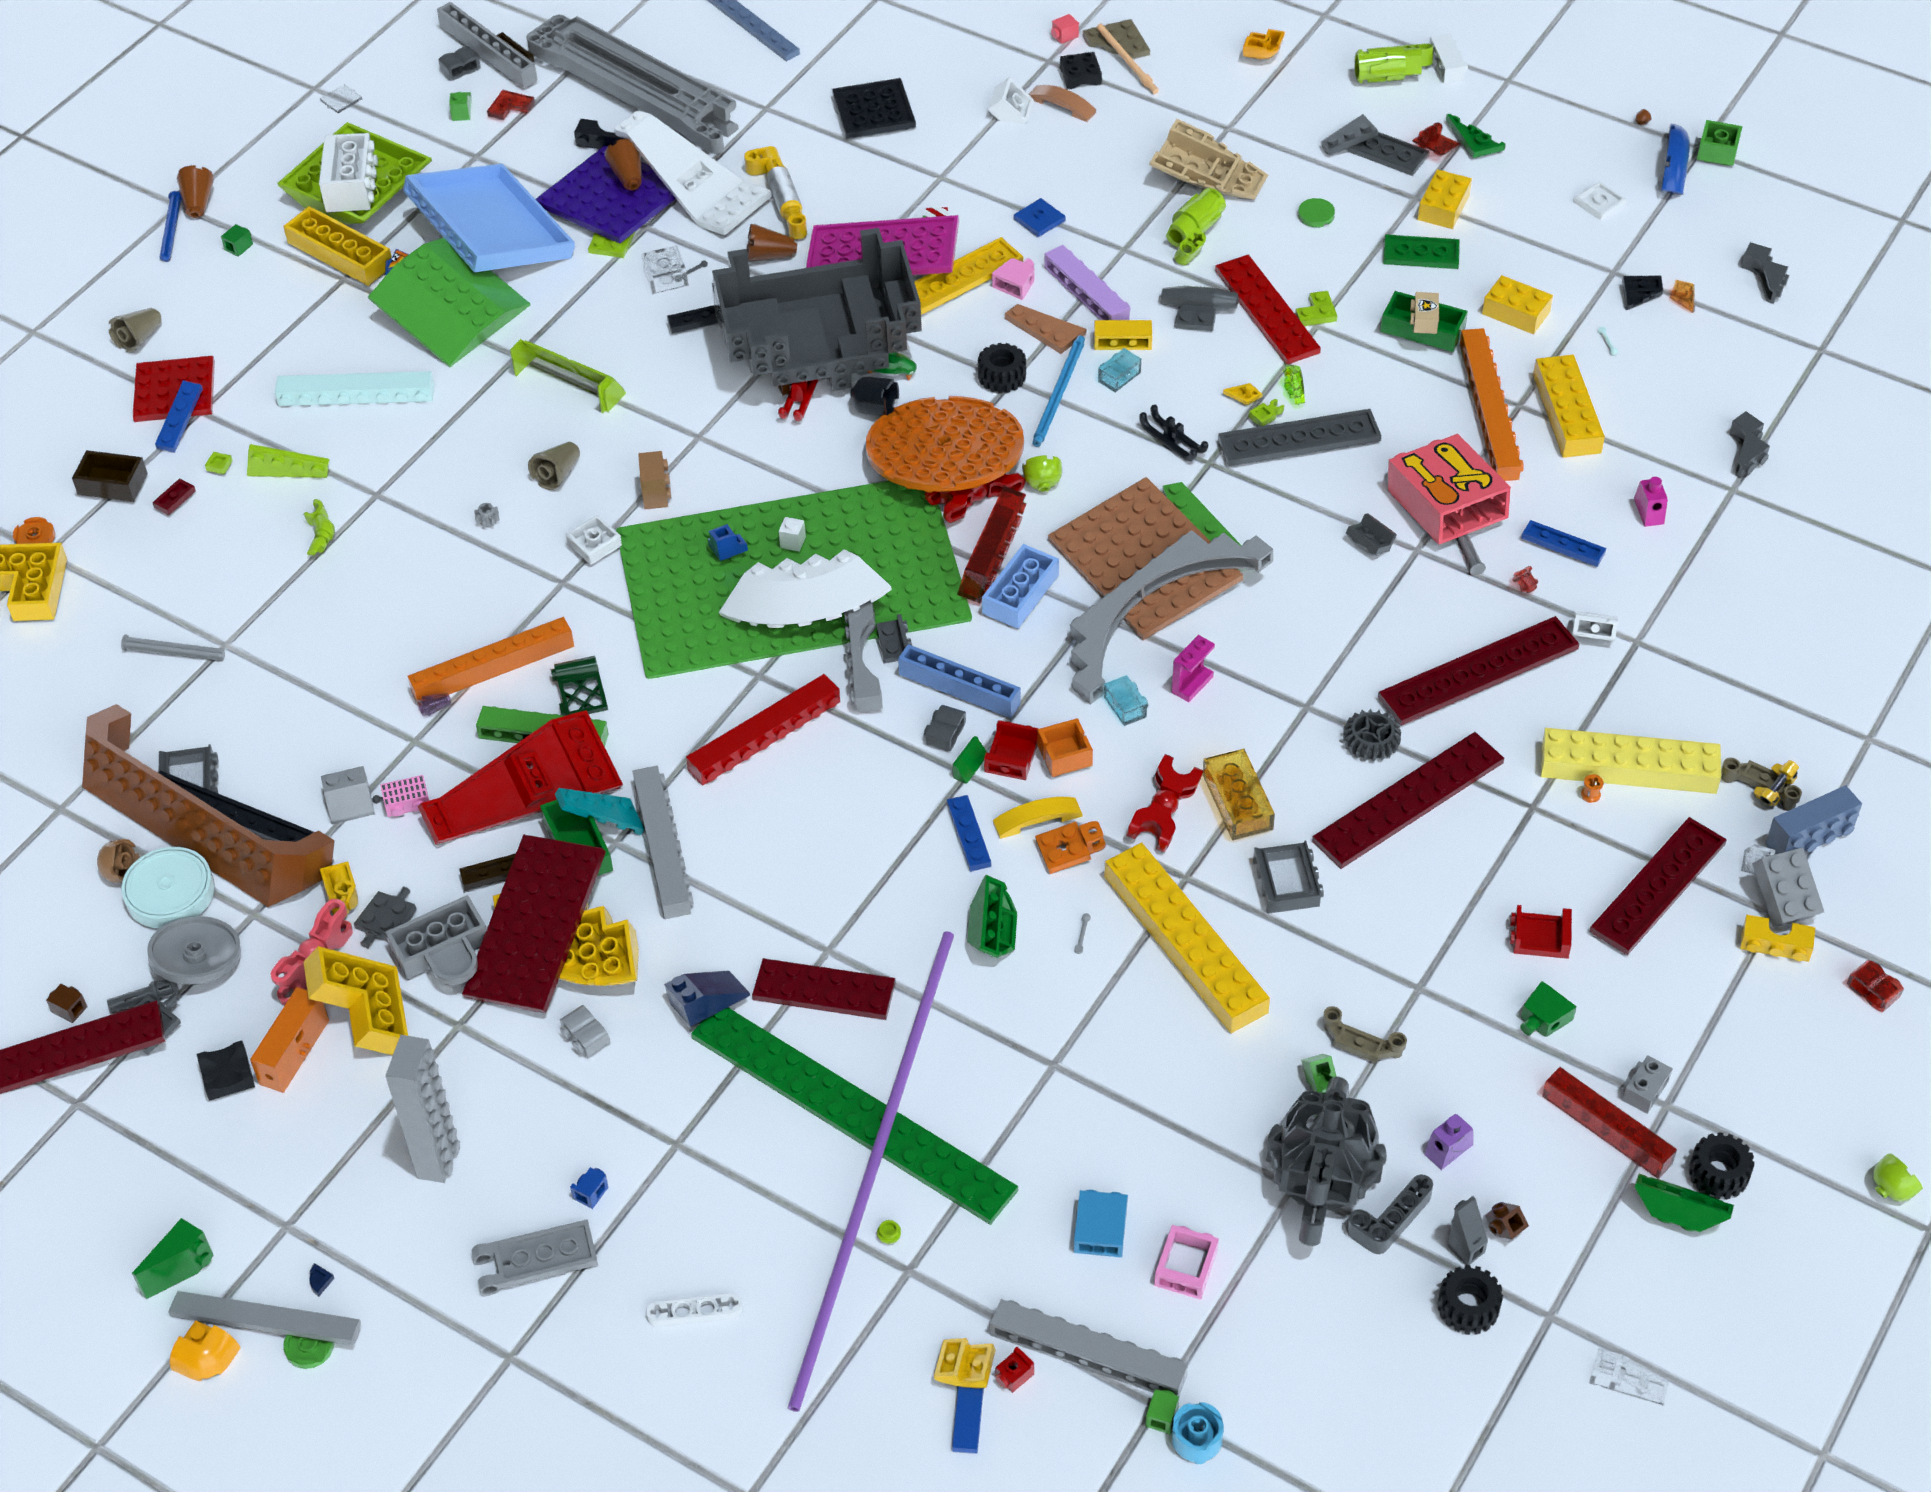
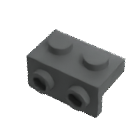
[1346,513,1397,555]

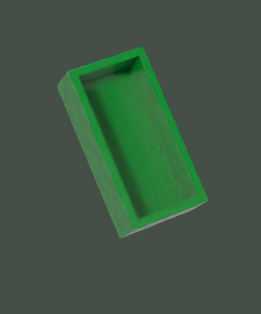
[1380,291,1468,352]
[540,800,613,876]

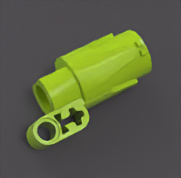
[1354,44,1433,83]
[1165,188,1226,265]

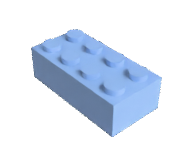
[982,544,1059,629]

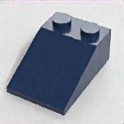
[664,971,750,1027]

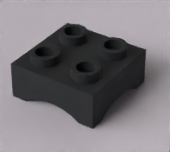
[1060,52,1102,90]
[196,1040,255,1101]

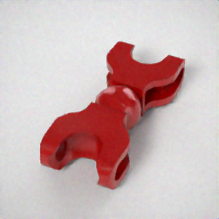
[925,473,1025,523]
[1126,754,1203,853]

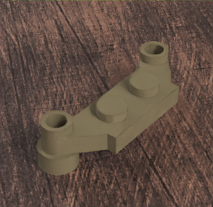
[1722,758,1802,810]
[1323,1006,1407,1063]

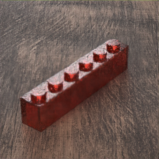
[1542,1067,1677,1179]

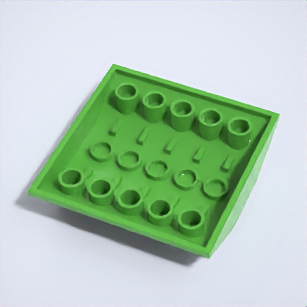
[368,238,530,367]

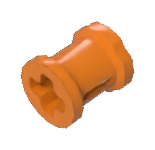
[1581,774,1604,803]

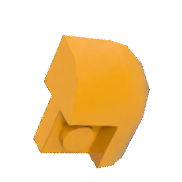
[1243,29,1285,59]
[169,1320,241,1381]

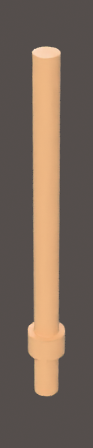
[1097,24,1159,94]

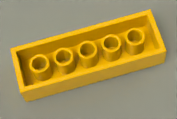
[283,206,392,286]
[1533,354,1605,458]

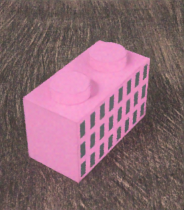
[380,775,429,817]

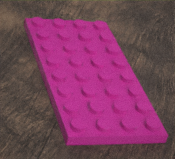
[806,215,959,275]

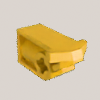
[320,861,358,917]

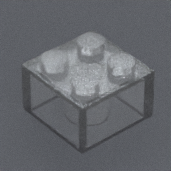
[641,245,689,294]

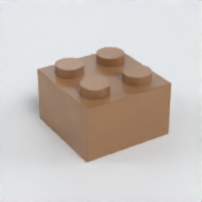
[638,451,671,510]

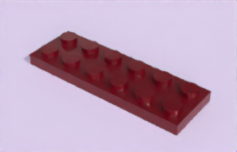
[752,958,896,1020]

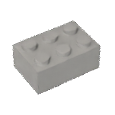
[1752,848,1825,928]

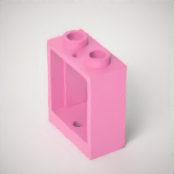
[1154,1225,1219,1300]

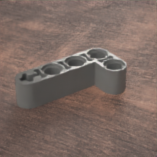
[1347,1174,1433,1254]

